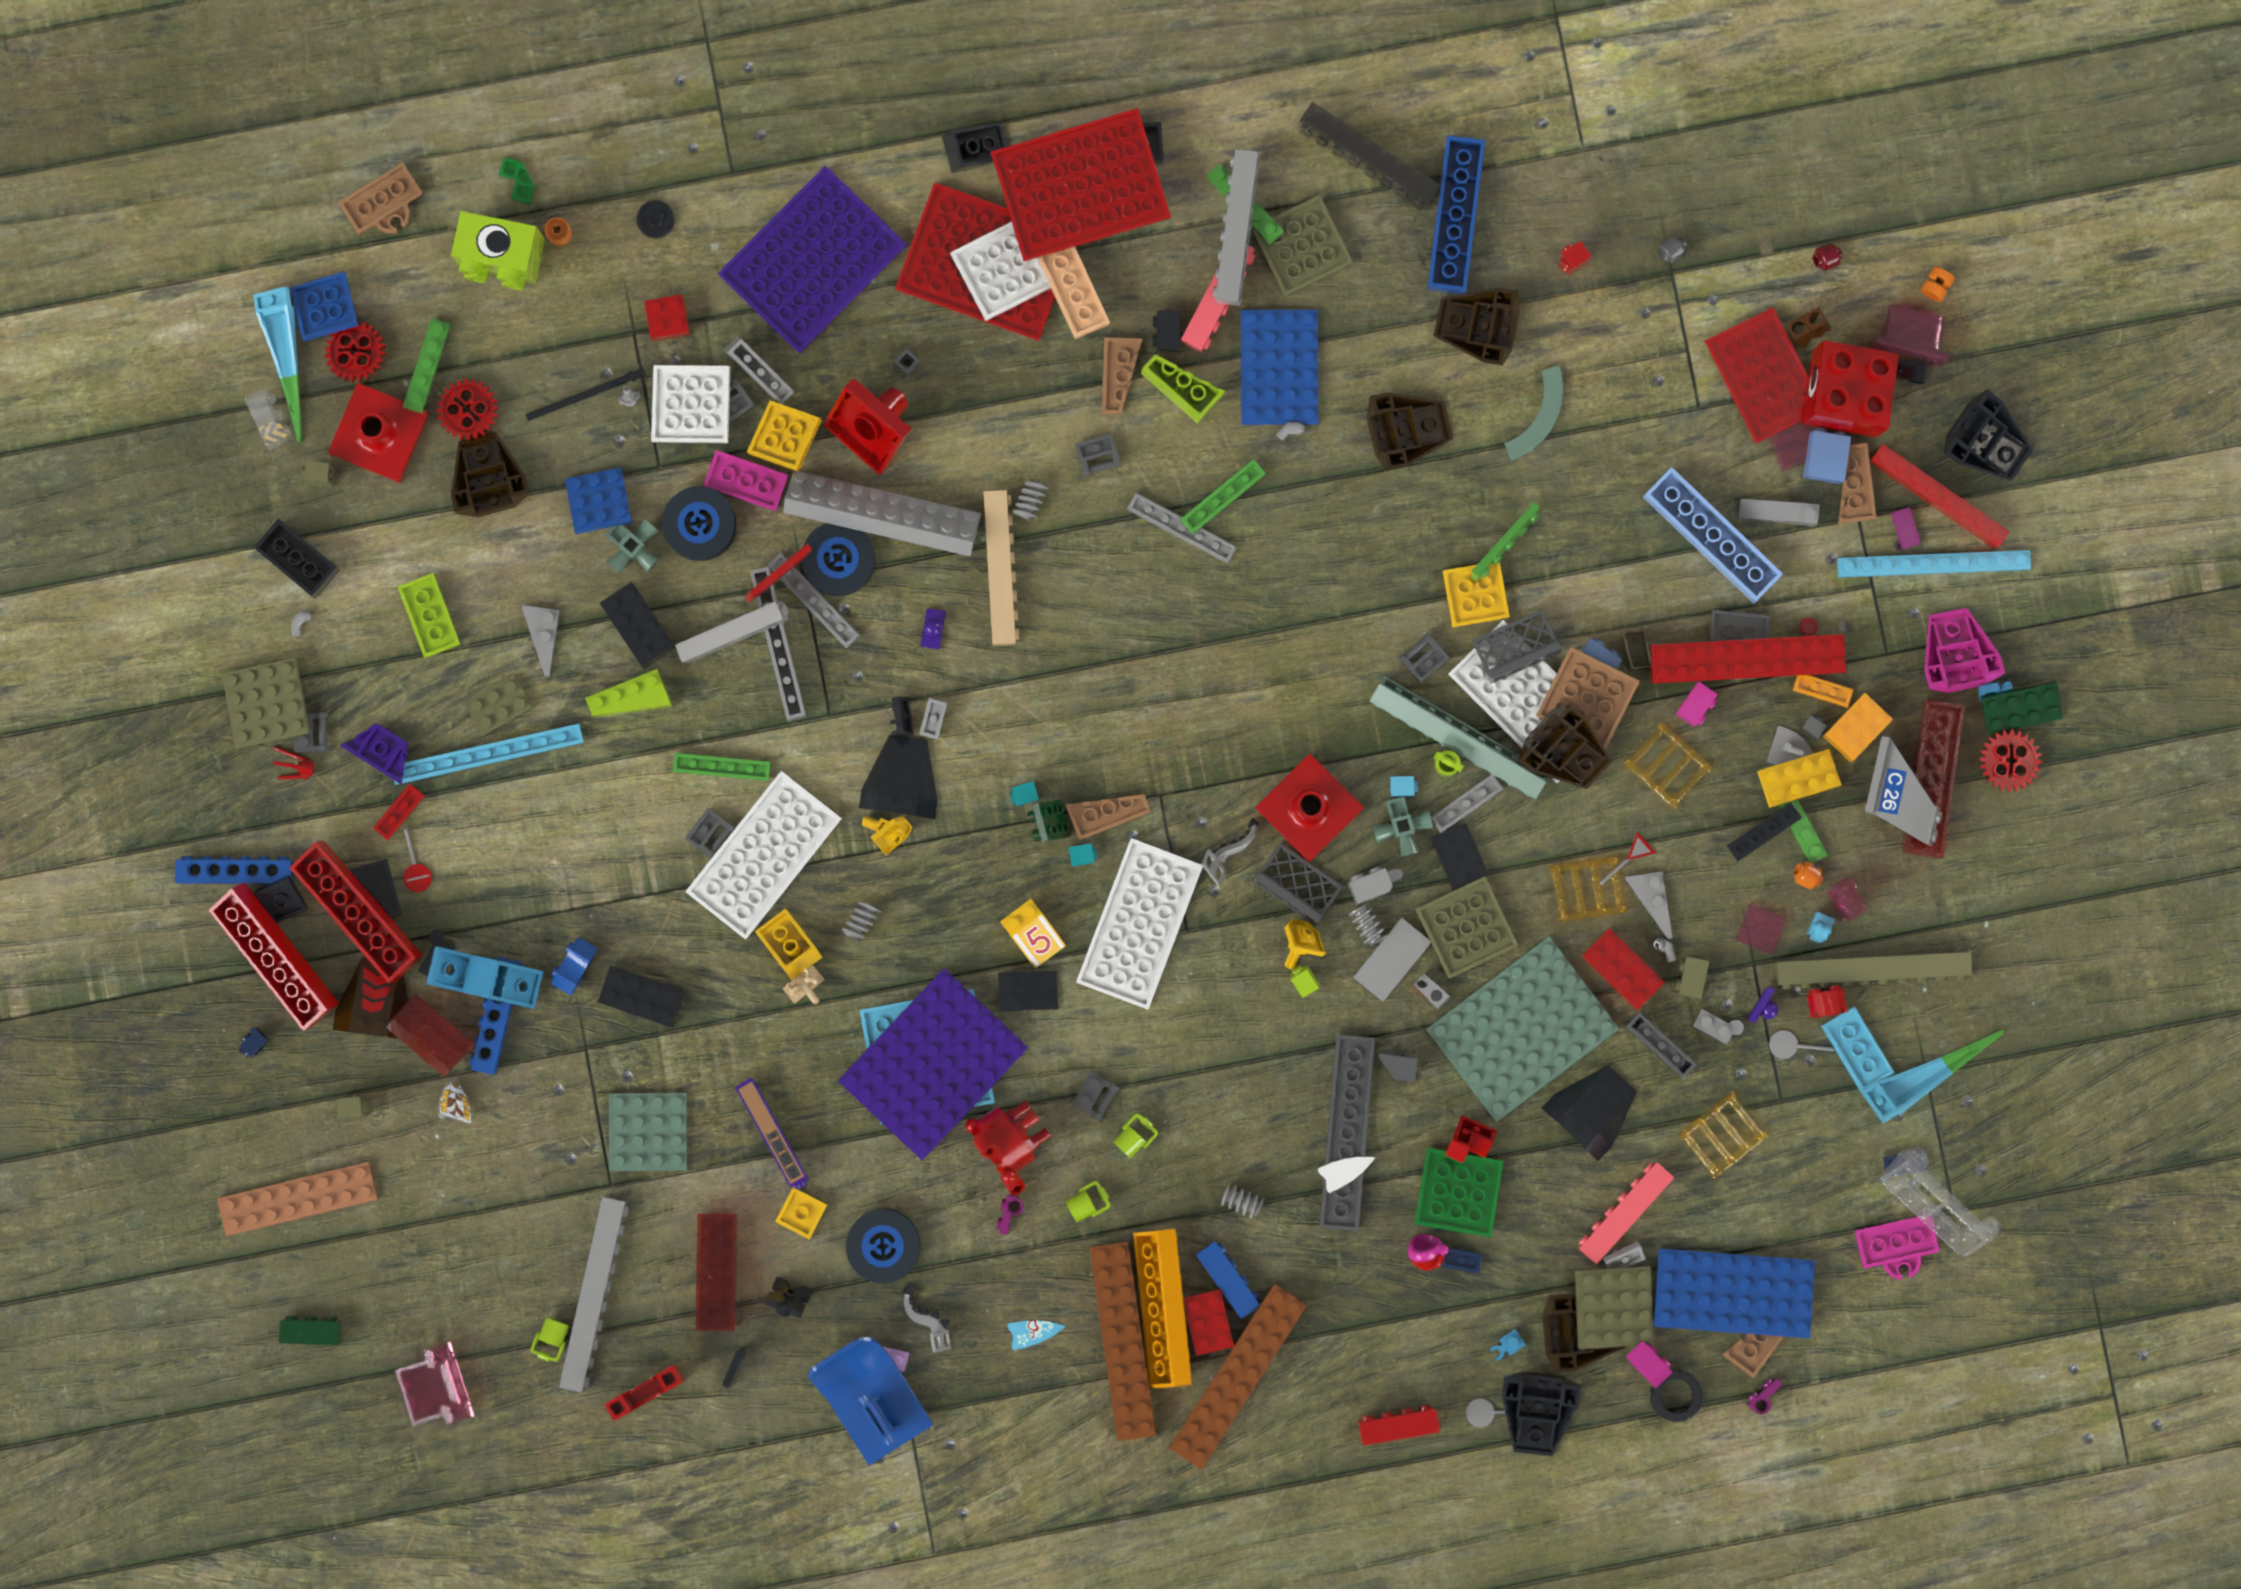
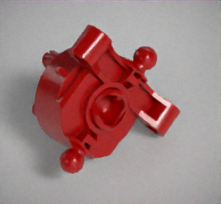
[965,1100,1052,1196]

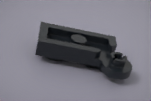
[418,930,454,977]

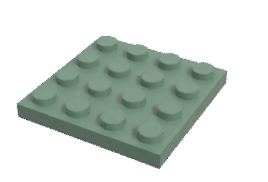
[609,1093,687,1171]

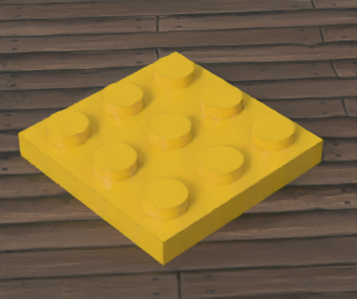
[747,400,822,472]
[1442,562,1510,628]

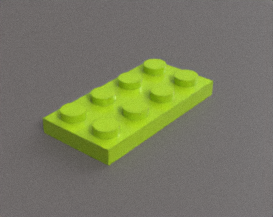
[397,573,461,659]

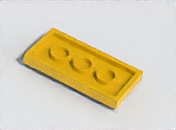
[1757,749,1841,808]

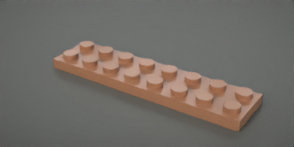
[217,1162,378,1236]

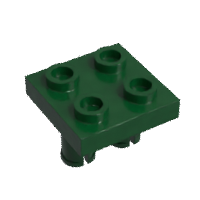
[1027,800,1070,842]

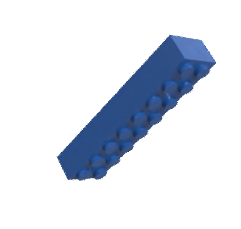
[1427,135,1485,295]

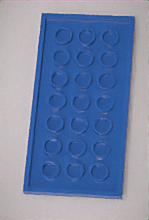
[1654,1249,1815,1339]

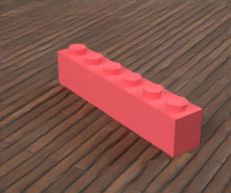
[1181,246,1256,353]
[1578,1162,1674,1264]

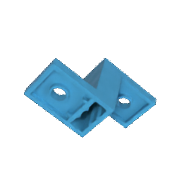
[426,946,543,1009]

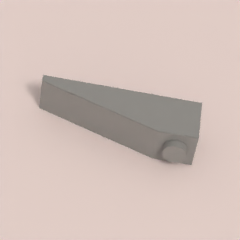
[724,337,794,404]
[1738,499,1820,527]

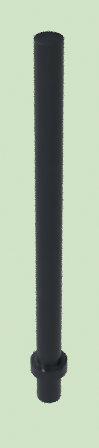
[525,368,646,421]

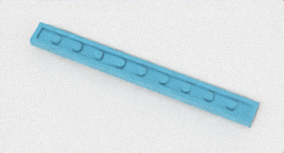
[1837,550,2031,578]
[394,724,584,785]

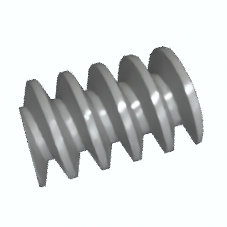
[1012,478,1049,521]
[842,901,881,944]
[1349,904,1387,947]
[1221,1182,1265,1219]

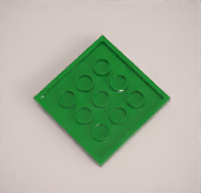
[1414,1148,1503,1238]

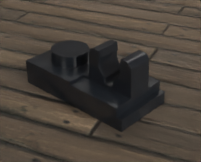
[890,697,914,735]

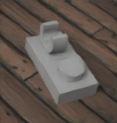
[919,697,948,740]
[1603,1241,1645,1268]

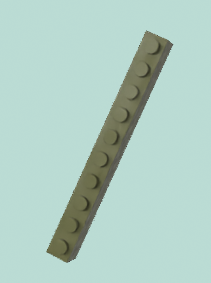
[1775,952,1972,989]

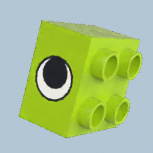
[451,211,545,291]

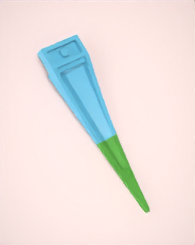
[253,287,302,443]
[1861,1030,2004,1124]

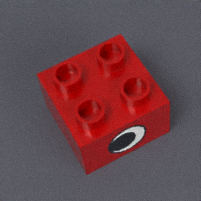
[1802,340,1899,438]

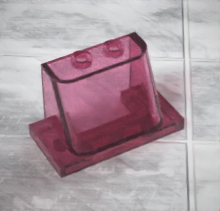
[1869,304,1951,367]
[395,1342,474,1426]

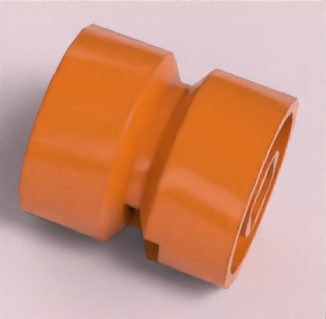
[544,217,572,246]
[1920,266,1955,302]

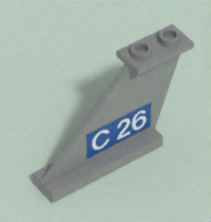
[1865,736,1942,846]

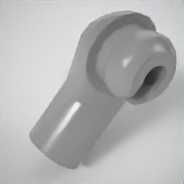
[1276,422,1305,441]
[291,610,311,637]
[1653,938,1677,963]

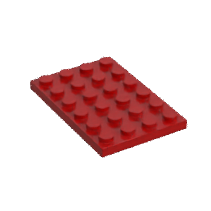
[1704,307,1809,444]

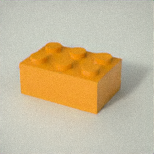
[1823,693,1893,763]

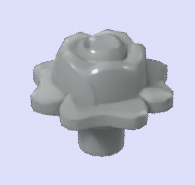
[618,386,641,407]

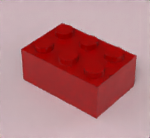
[1183,1289,1234,1356]

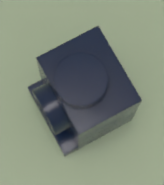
[239,1027,270,1057]

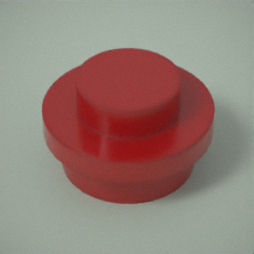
[1799,617,1818,636]

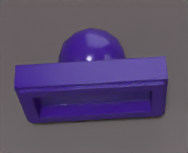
[920,608,946,650]
[1747,987,1778,1023]

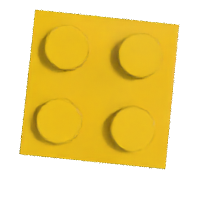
[775,1188,827,1240]

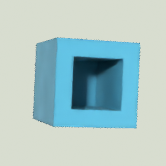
[1390,776,1418,797]

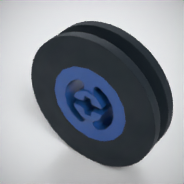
[662,486,737,561]
[802,523,875,596]
[846,1209,921,1283]

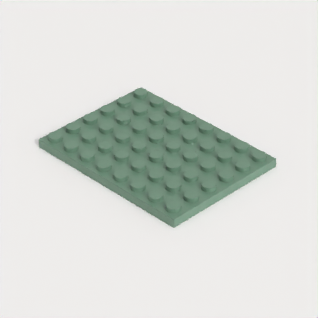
[1426,937,1619,1122]

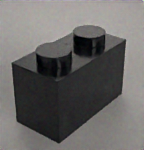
[1153,311,1180,352]

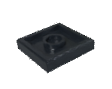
[255,875,308,923]
[722,1349,747,1389]

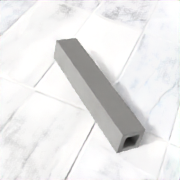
[675,601,789,663]

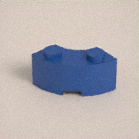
[551,937,598,996]

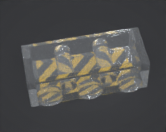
[243,388,292,452]

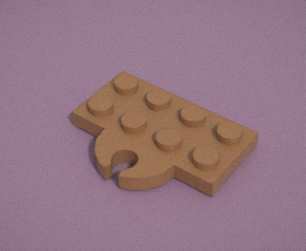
[338,162,424,236]

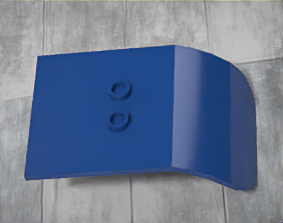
[808,1337,934,1465]

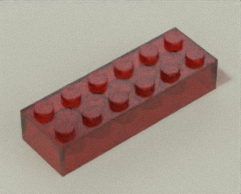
[695,1213,738,1331]

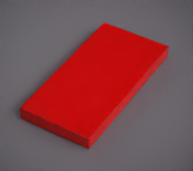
[745,544,812,603]

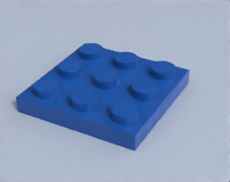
[290,271,359,342]
[565,467,632,534]

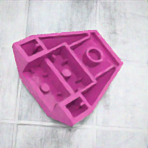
[1924,608,2005,693]

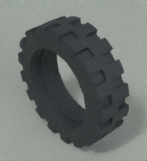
[1650,1370,1703,1422]

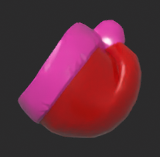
[1407,1234,1449,1271]

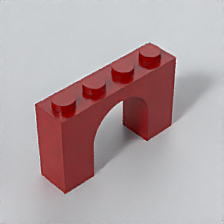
[604,1364,686,1421]

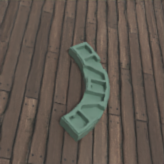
[1504,365,1563,462]

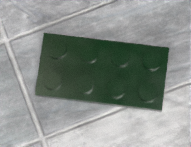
[1980,681,2063,735]

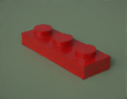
[373,784,425,841]

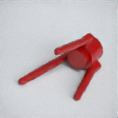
[273,746,315,780]

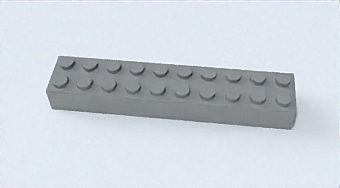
[783,470,981,557]

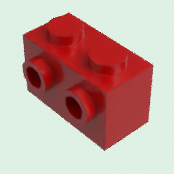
[1558,241,1592,276]

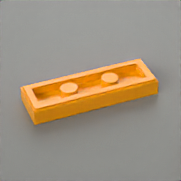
[1792,675,1854,708]

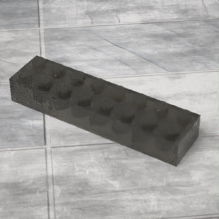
[1298,102,1441,211]

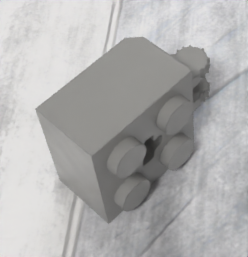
[1348,866,1403,906]

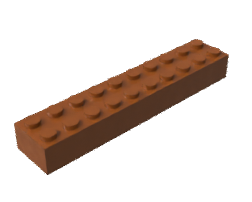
[1089,1241,1156,1441]
[1169,1284,1307,1470]

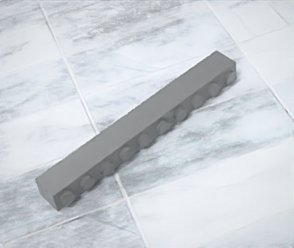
[559,1197,629,1393]

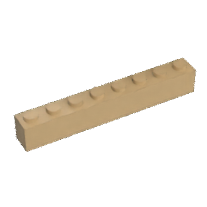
[983,490,1019,646]

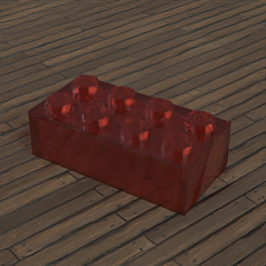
[386,993,474,1078]

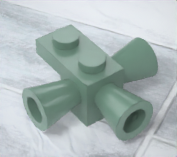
[605,519,660,574]
[1372,797,1433,857]

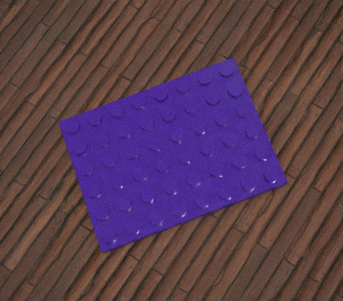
[718,166,907,354]
[838,968,1028,1160]

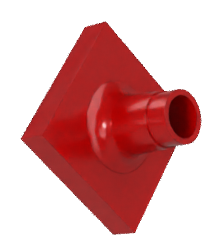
[823,378,912,476]
[328,382,430,484]
[1255,753,1364,863]

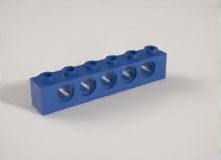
[175,856,294,884]
[469,957,523,1075]

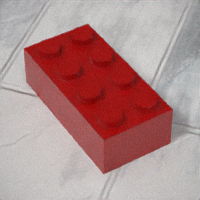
[1580,928,1665,1011]
[1357,1404,1440,1446]

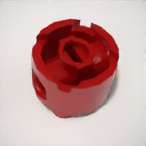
[1806,986,1848,1019]

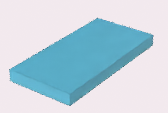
[1821,1006,1895,1092]

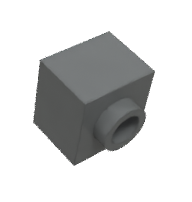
[894,348,921,376]
[1800,715,1827,740]

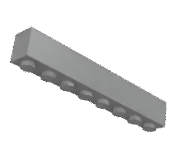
[1213,149,1261,306]
[750,567,807,722]

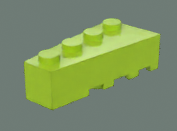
[1141,354,1225,424]
[585,669,673,718]

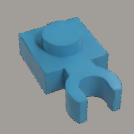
[1978,682,2013,702]
[1490,1329,1526,1360]

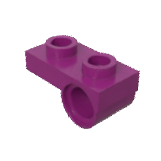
[997,1195,1024,1235]
[1746,1378,1782,1415]

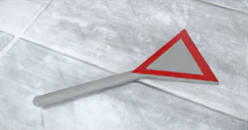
[1599,832,1656,885]

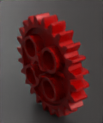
[324,321,387,383]
[436,378,499,441]
[1978,729,2042,792]

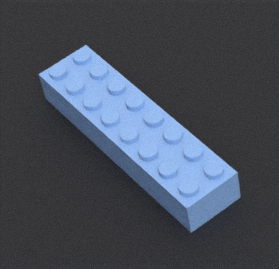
[1643,467,1783,604]

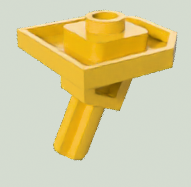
[862,815,912,855]
[1284,918,1326,970]

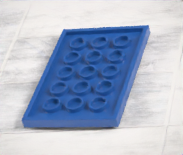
[1241,310,1318,425]

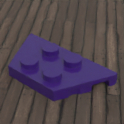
[341,723,408,785]

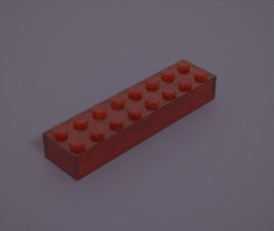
[1901,700,1965,859]

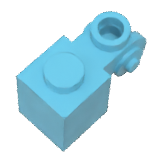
[1806,912,1835,943]

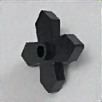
[765,1277,812,1318]

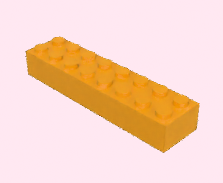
[1133,1229,1192,1388]

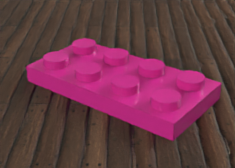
[703,450,789,512]

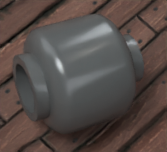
[1657,235,1687,264]

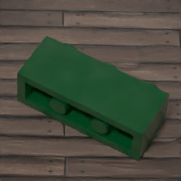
[279,1316,341,1345]

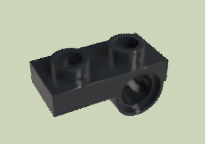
[1896,359,1928,384]

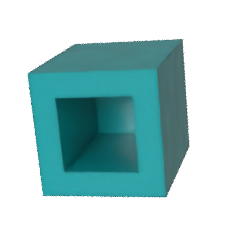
[1009,781,1039,807]
[1069,843,1098,867]

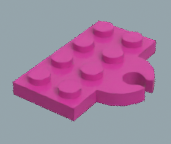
[1854,1214,1940,1280]

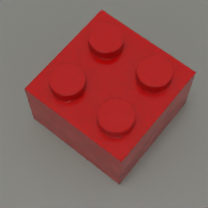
[644,294,690,342]

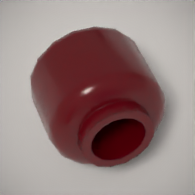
[1812,243,1843,271]

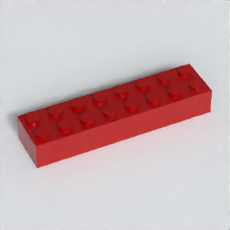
[289,841,423,983]
[209,883,339,1031]

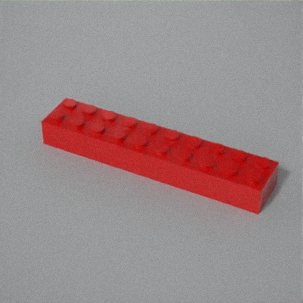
[1649,634,1846,684]

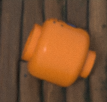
[1793,861,1823,890]

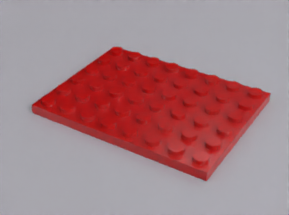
[991,108,1171,262]
[895,182,1055,342]

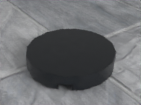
[636,200,675,239]

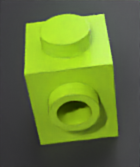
[1290,964,1319,998]

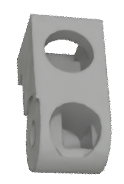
[1413,973,1450,1010]

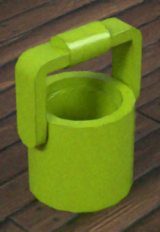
[1433,750,1464,777]
[1113,1113,1158,1158]
[1065,1181,1111,1223]
[531,1317,570,1362]

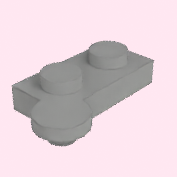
[1693,1009,1744,1045]

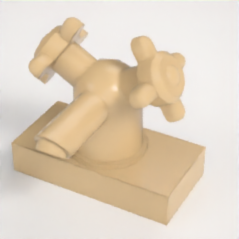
[782,965,825,1004]

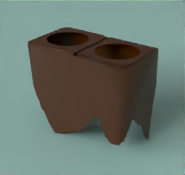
[1787,307,1831,348]

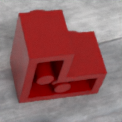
[1445,1115,1497,1163]

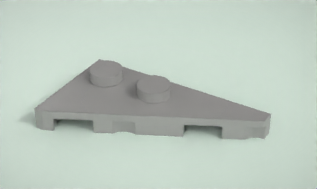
[522,605,560,677]
[1625,872,1673,939]

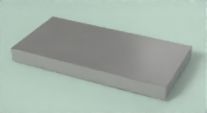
[1353,918,1431,1002]

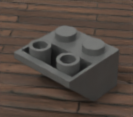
[1377,1050,1418,1083]

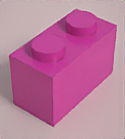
[1675,681,1718,727]
[1626,1341,1672,1389]

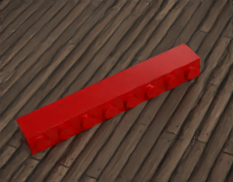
[1870,444,2010,550]

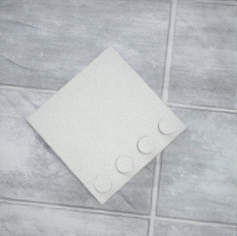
[950,222,1051,321]
[651,365,731,443]

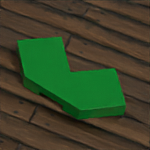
[498,156,535,205]

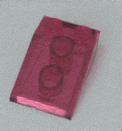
[1825,877,1867,923]

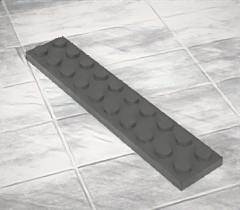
[1319,1034,1375,1231]

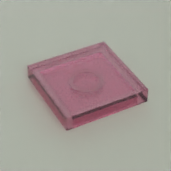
[1768,423,1809,472]
[1736,904,1786,955]

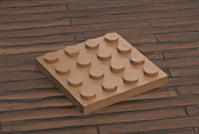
[1536,646,1640,749]

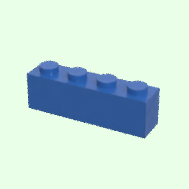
[1196,1241,1261,1318]

